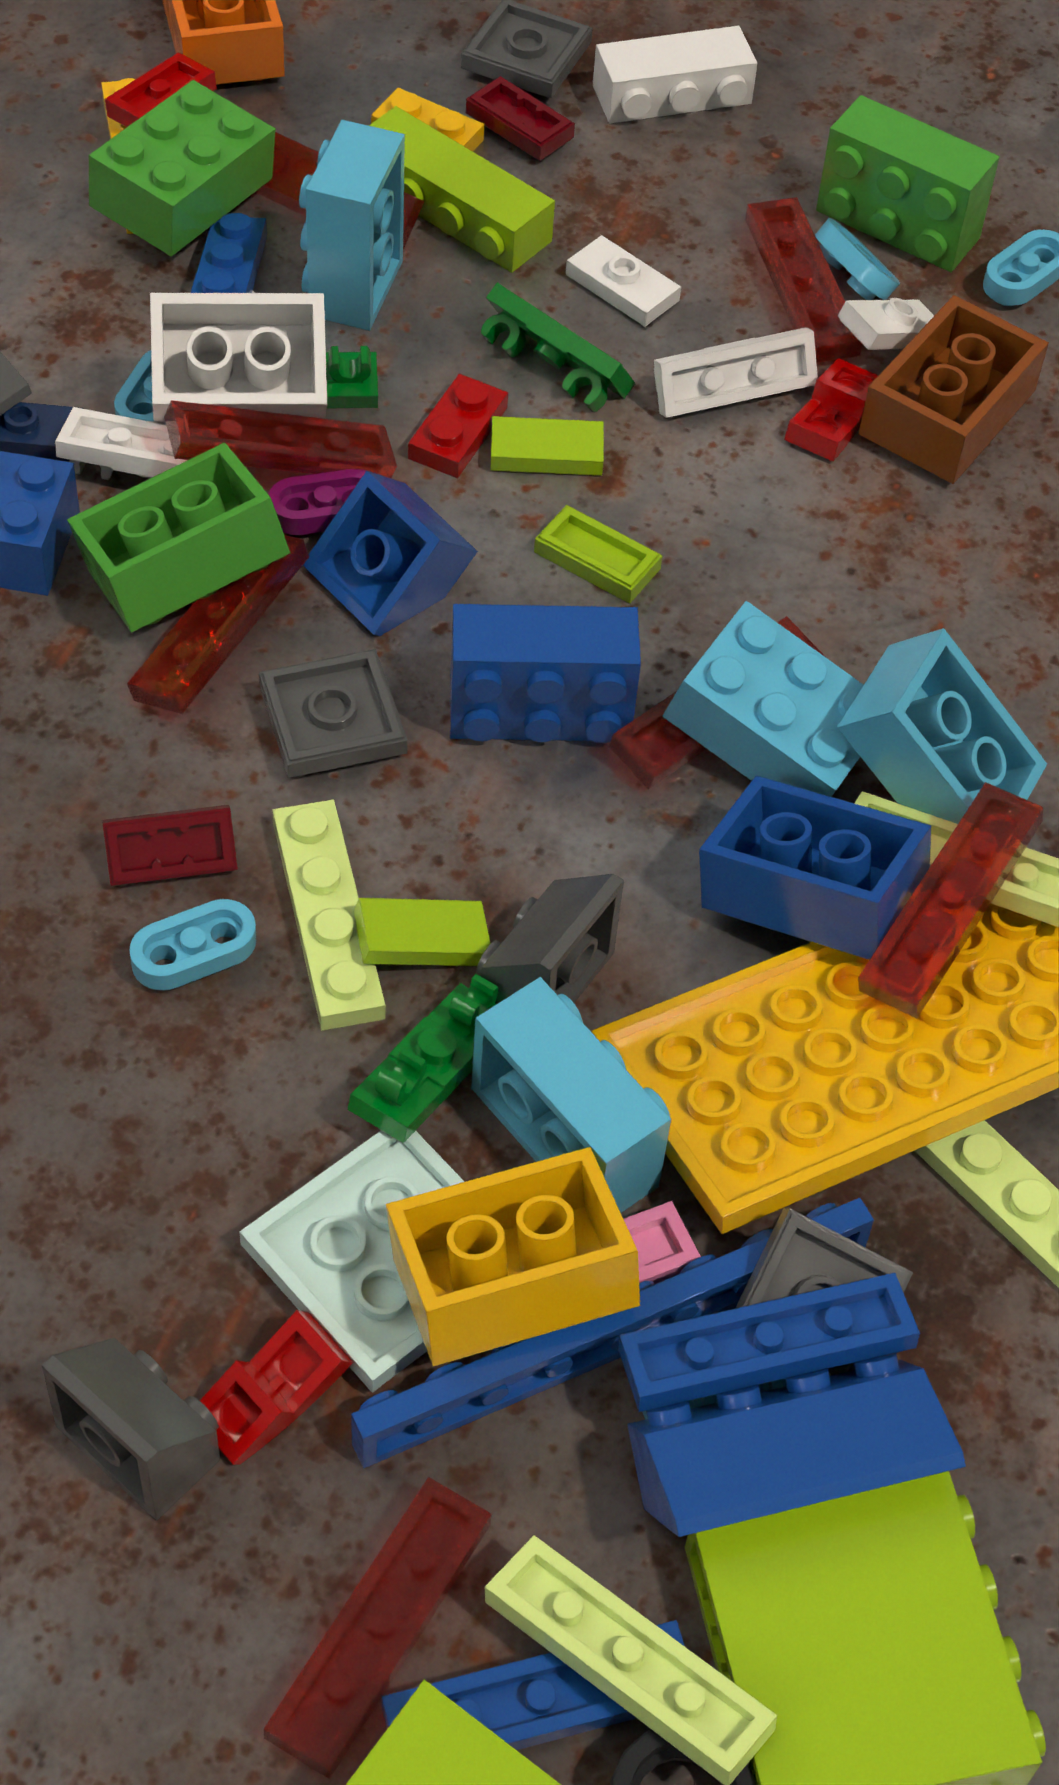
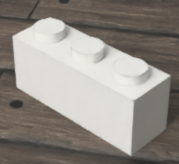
[593,25,758,124]

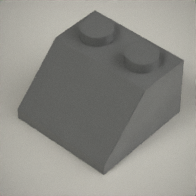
[477,874,624,1004]
[42,1338,220,1521]

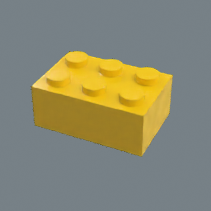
[386,1147,640,1367]

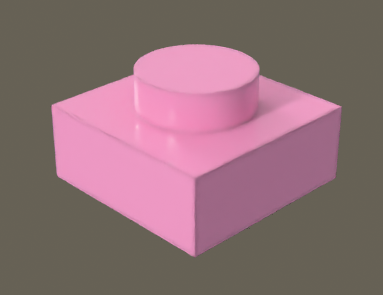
[624,1201,701,1284]

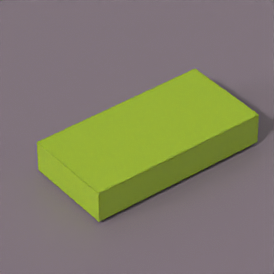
[490,416,604,476]
[534,505,663,604]
[354,898,491,966]

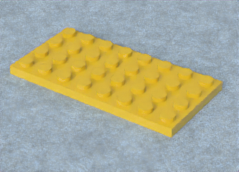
[591,888,1059,1234]

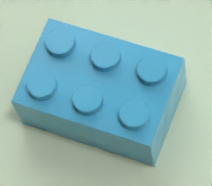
[299,120,405,331]
[662,601,864,797]
[837,628,1047,840]
[471,977,671,1213]

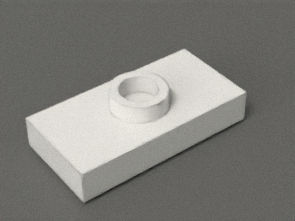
[566,235,681,327]
[838,298,934,350]

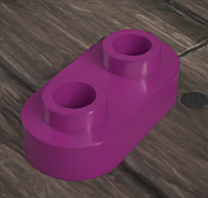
[268,469,366,535]

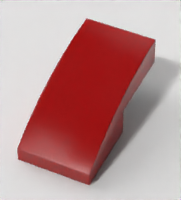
[784,358,879,461]
[200,1310,354,1465]

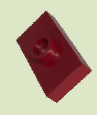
[465,76,575,161]
[102,805,238,886]

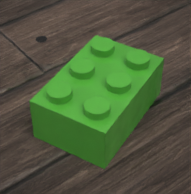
[89,80,276,257]
[816,95,1000,273]
[67,442,290,633]

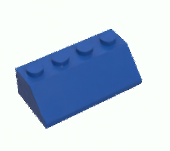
[627,1353,966,1537]

